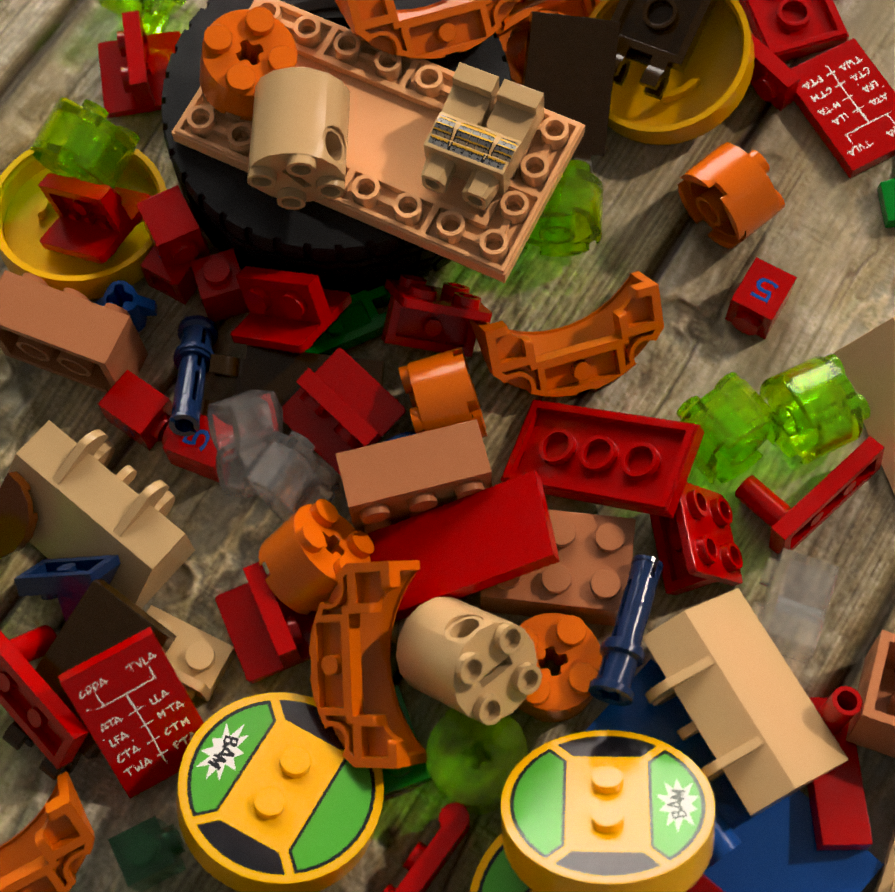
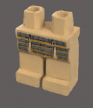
[421,62,544,210]

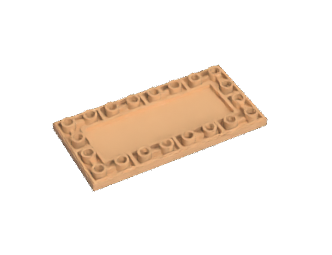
[171,0,585,283]

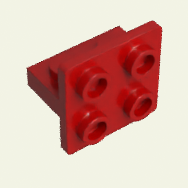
[98,10,181,118]
[38,173,151,264]
[231,266,352,353]
[381,274,492,358]
[277,348,406,475]
[650,482,743,596]
[215,562,317,684]

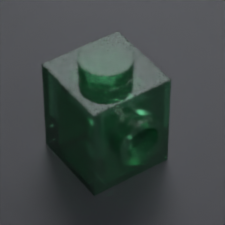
[108,816,186,892]

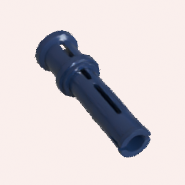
[169,315,218,436]
[588,554,664,706]

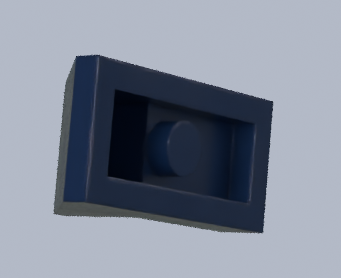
[14,555,121,622]

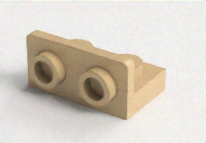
[147,605,236,702]

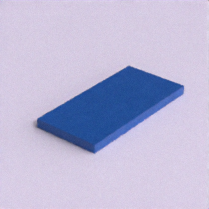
[584,659,884,892]

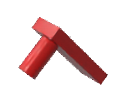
[735,436,885,559]
[0,625,89,770]
[807,686,873,851]

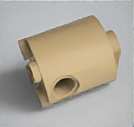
[247,67,350,210]
[396,597,542,725]

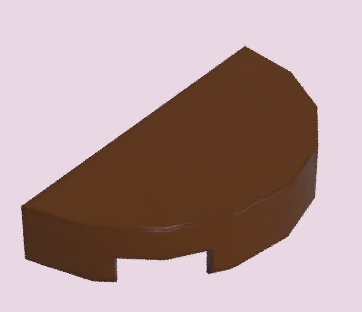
[0,471,38,558]

